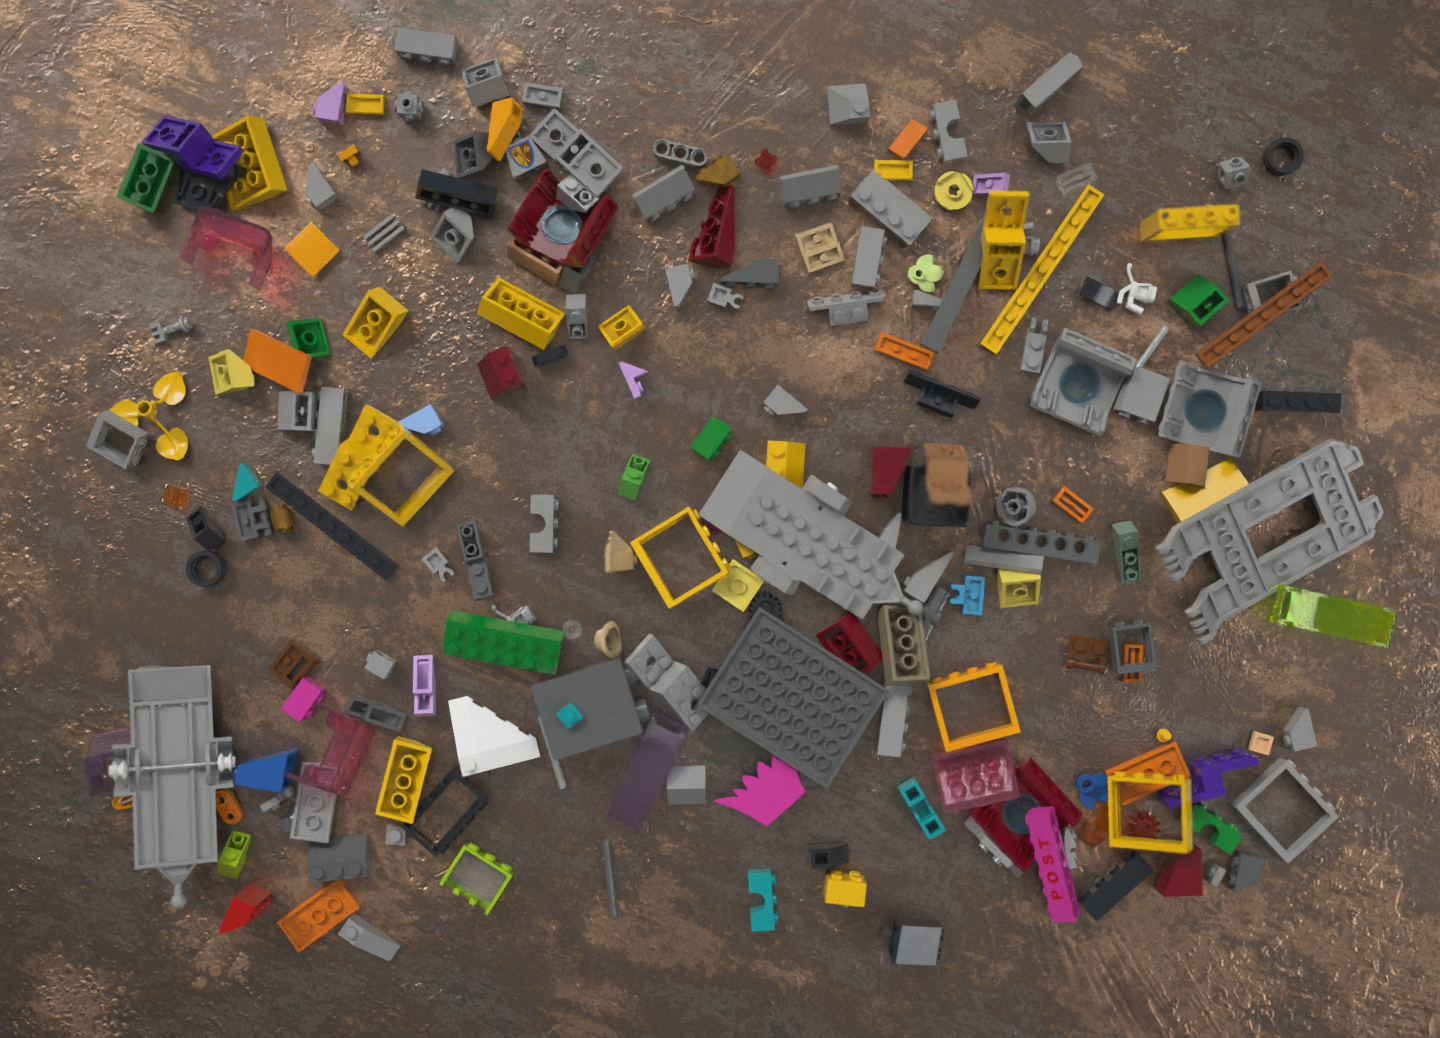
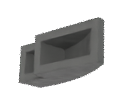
[344,692,407,732]

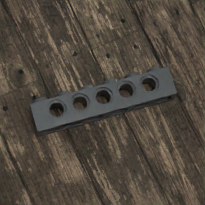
[980,521,1101,564]

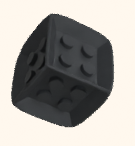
[902,464,971,527]

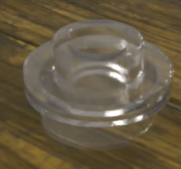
[563,620,582,639]

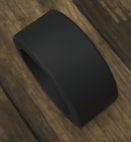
[1263,137,1304,176]
[186,550,226,587]

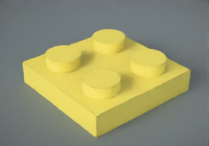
[712,559,765,612]

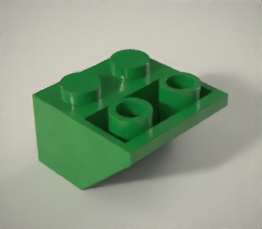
[1169,274,1229,328]
[690,416,732,461]

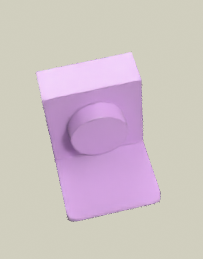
[972,173,1010,197]
[619,362,648,400]

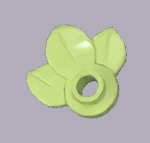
[908,254,945,293]

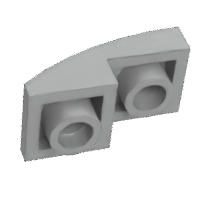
[1061,826,1078,870]

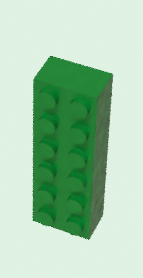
[442,610,565,675]

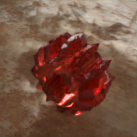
[1127,811,1160,839]

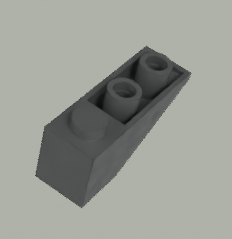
[720,259,779,289]

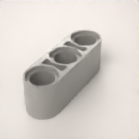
[653,139,708,170]

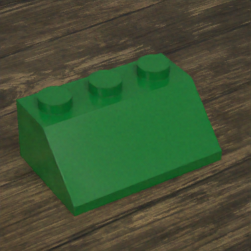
[117,143,175,213]

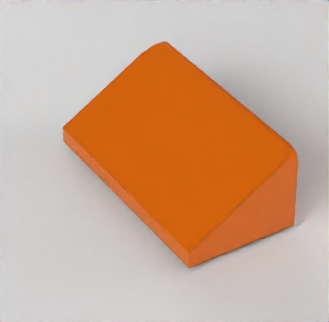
[888,119,928,160]

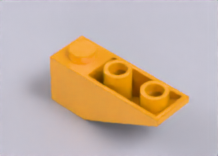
[487,97,523,162]

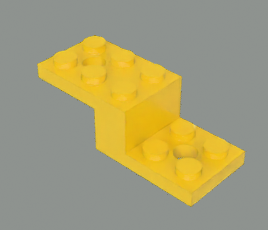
[978,191,1030,290]
[318,404,401,510]

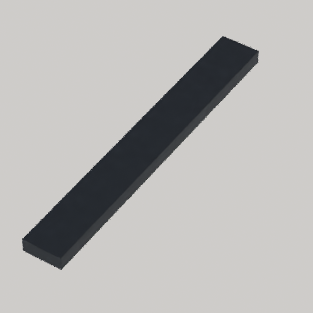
[265,472,399,580]

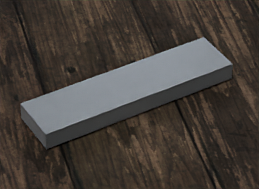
[964,545,1044,575]

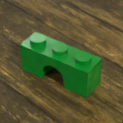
[1177,802,1243,855]

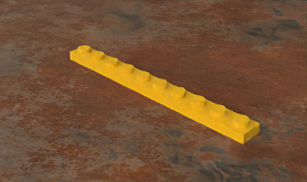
[980,184,1104,355]

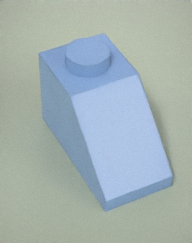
[399,404,445,436]

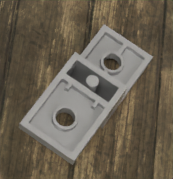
[529,108,624,197]
[624,634,709,732]

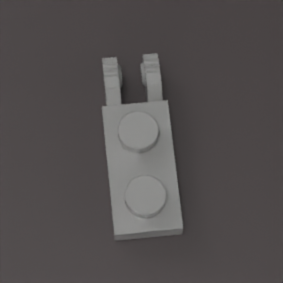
[1020,317,1048,374]

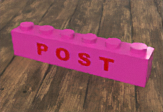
[1025,806,1080,923]

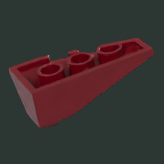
[688,185,735,268]

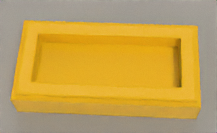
[345,93,386,116]
[874,160,913,181]

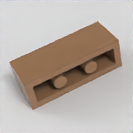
[507,237,564,286]

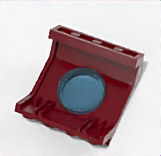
[507,169,618,267]
[971,757,1083,872]

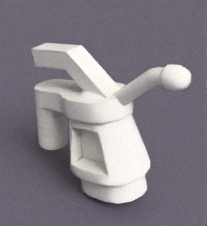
[1116,263,1157,315]

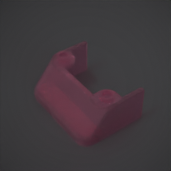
[179,206,273,291]
[286,703,375,796]

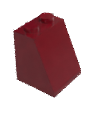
[477,346,527,400]
[869,447,911,498]
[1154,838,1203,897]

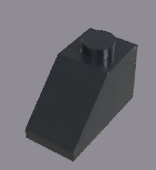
[186,506,224,552]

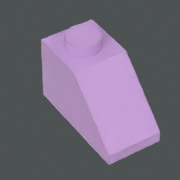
[313,82,348,125]

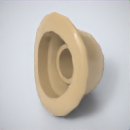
[594,621,622,660]

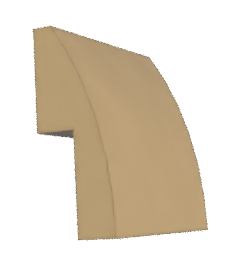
[795,222,845,273]

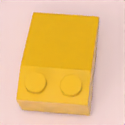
[342,287,409,359]

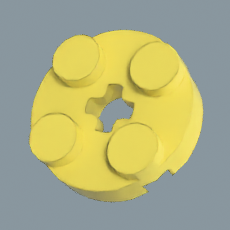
[934,171,973,211]

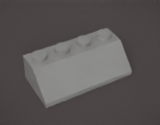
[849,170,933,248]

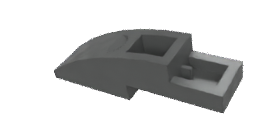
[457,521,494,601]

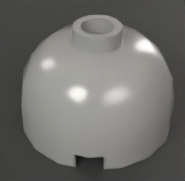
[996,487,1036,526]

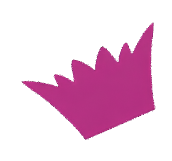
[714,755,806,827]

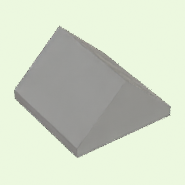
[667,765,706,805]

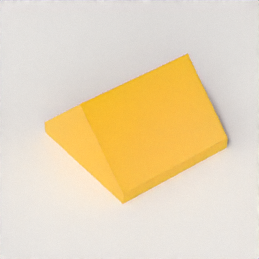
[598,305,646,351]

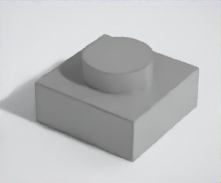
[386,824,407,846]
[1205,863,1226,887]

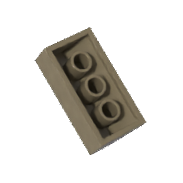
[877,604,930,686]

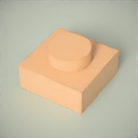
[1248,731,1274,755]

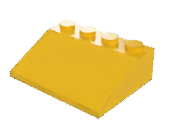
[212,116,287,211]
[1161,458,1249,524]

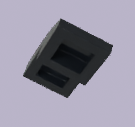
[1077,276,1118,311]

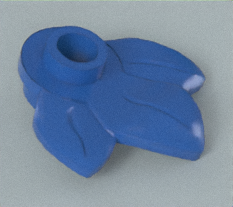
[1077,773,1108,809]

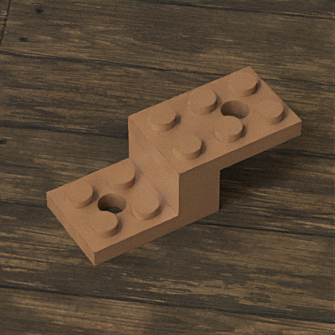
[923,443,972,506]

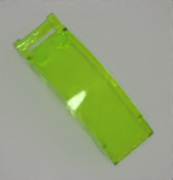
[1269,584,1397,648]

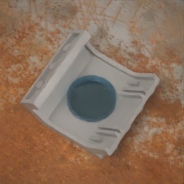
[1030,328,1136,436]
[1158,361,1262,458]

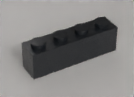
[415,169,498,217]
[1255,391,1341,414]
[1077,850,1154,922]

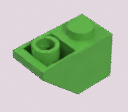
[617,454,650,501]

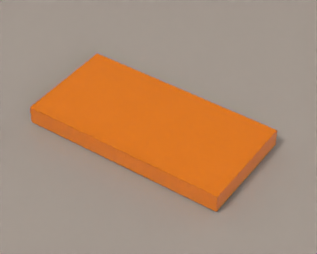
[243,329,312,393]
[1104,740,1191,807]
[276,880,361,953]

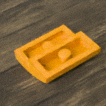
[284,221,340,277]

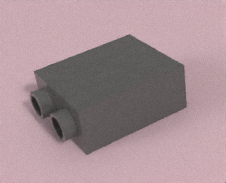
[531,655,652,761]

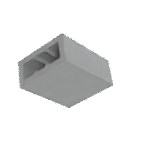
[1113,366,1170,425]

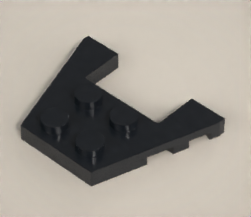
[175,164,245,217]

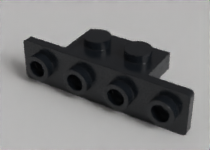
[904,370,981,418]

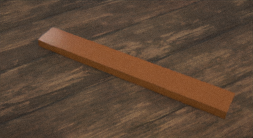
[1195,261,1333,369]

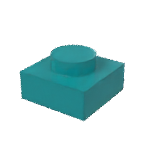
[556,702,584,729]

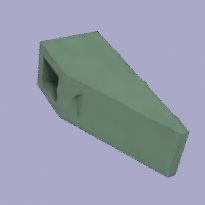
[1112,520,1141,584]

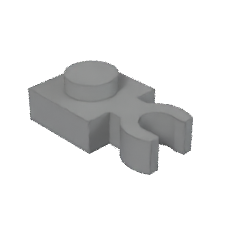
[707,283,743,309]
[422,547,455,582]
[260,786,296,812]

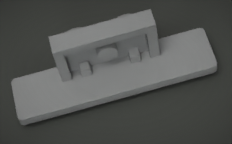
[807,289,886,326]
[964,816,1023,877]

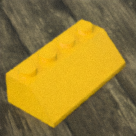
[477,277,566,350]
[766,440,806,489]
[375,736,432,824]

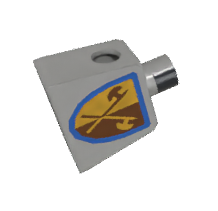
[506,131,548,181]

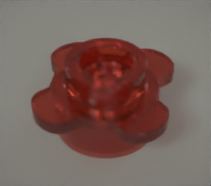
[755,149,778,172]

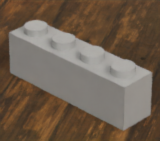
[312,386,349,465]
[876,679,912,757]

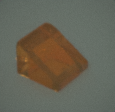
[162,484,189,508]

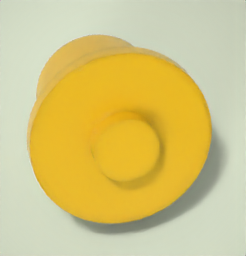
[1157,729,1172,742]

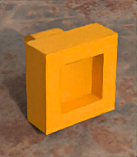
[337,143,359,167]

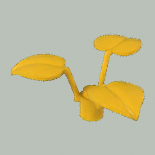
[110,371,188,461]

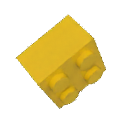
[823,869,867,907]

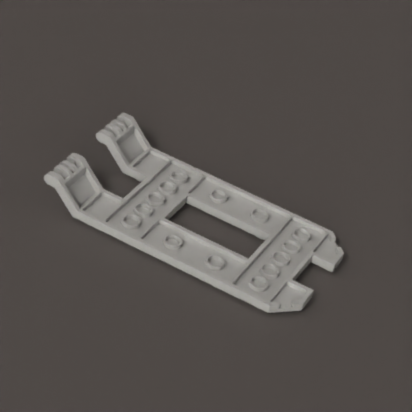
[1156,439,1384,645]

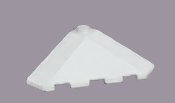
[448,696,541,777]

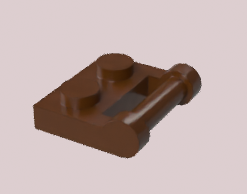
[1065,634,1109,674]
[268,639,320,690]

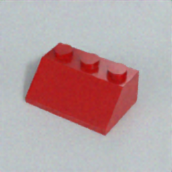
[218,883,272,934]

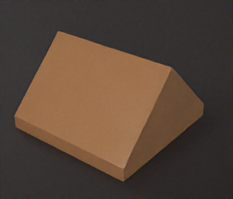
[1165,444,1210,486]

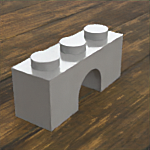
[929,99,967,165]
[530,495,559,553]

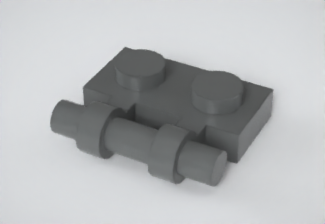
[231,497,273,542]

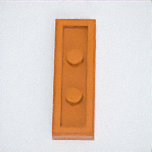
[874,332,935,371]

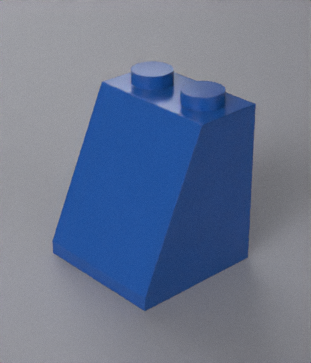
[234,748,298,793]

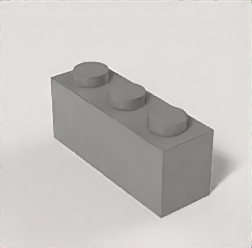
[395,27,458,66]
[850,226,887,289]

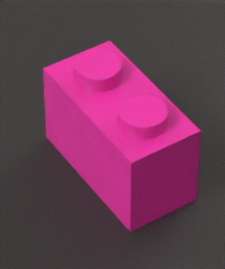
[281,676,326,722]

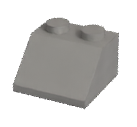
[461,57,510,108]

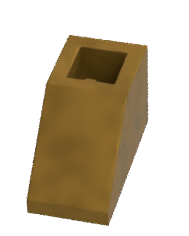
[696,154,740,188]

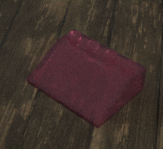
[929,737,1020,814]

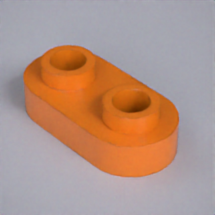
[215,788,243,825]

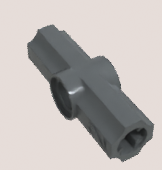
[922,586,950,642]

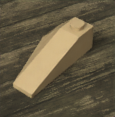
[605,531,638,572]

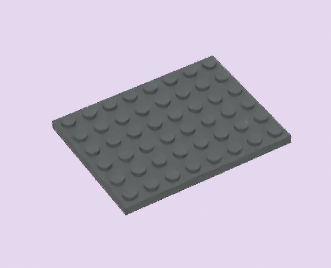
[696,607,889,789]

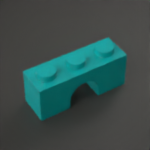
[897,777,946,840]
[748,868,778,932]

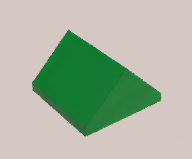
[286,318,331,360]

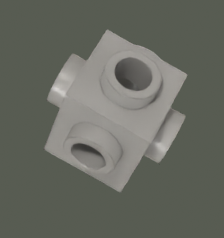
[394,91,423,121]
[1218,157,1251,189]

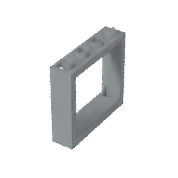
[1230,758,1339,864]

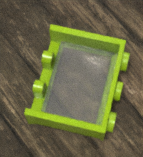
[439,842,514,915]

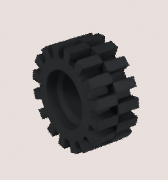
[748,592,783,620]

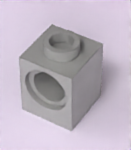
[365,650,397,679]

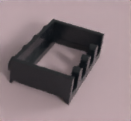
[401,766,489,857]

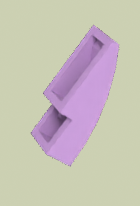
[413,655,436,717]

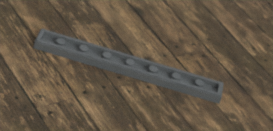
[920,214,985,354]

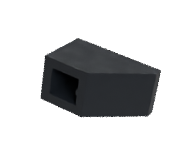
[810,843,849,869]

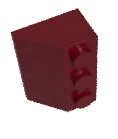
[816,611,883,674]

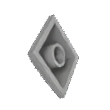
[827,83,870,126]
[1027,122,1072,164]
[430,207,474,263]

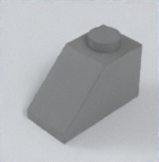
[305,162,339,210]
[665,264,695,309]
[763,385,807,416]
[1283,706,1317,752]

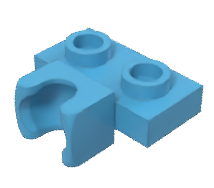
[948,575,985,615]

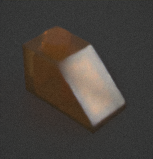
[1077,802,1109,849]

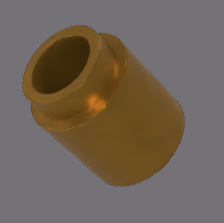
[270,504,294,534]

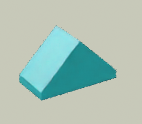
[232,463,264,501]

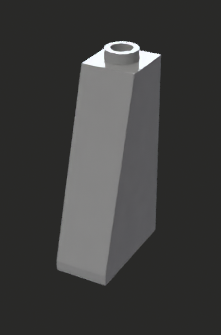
[1015,52,1083,117]

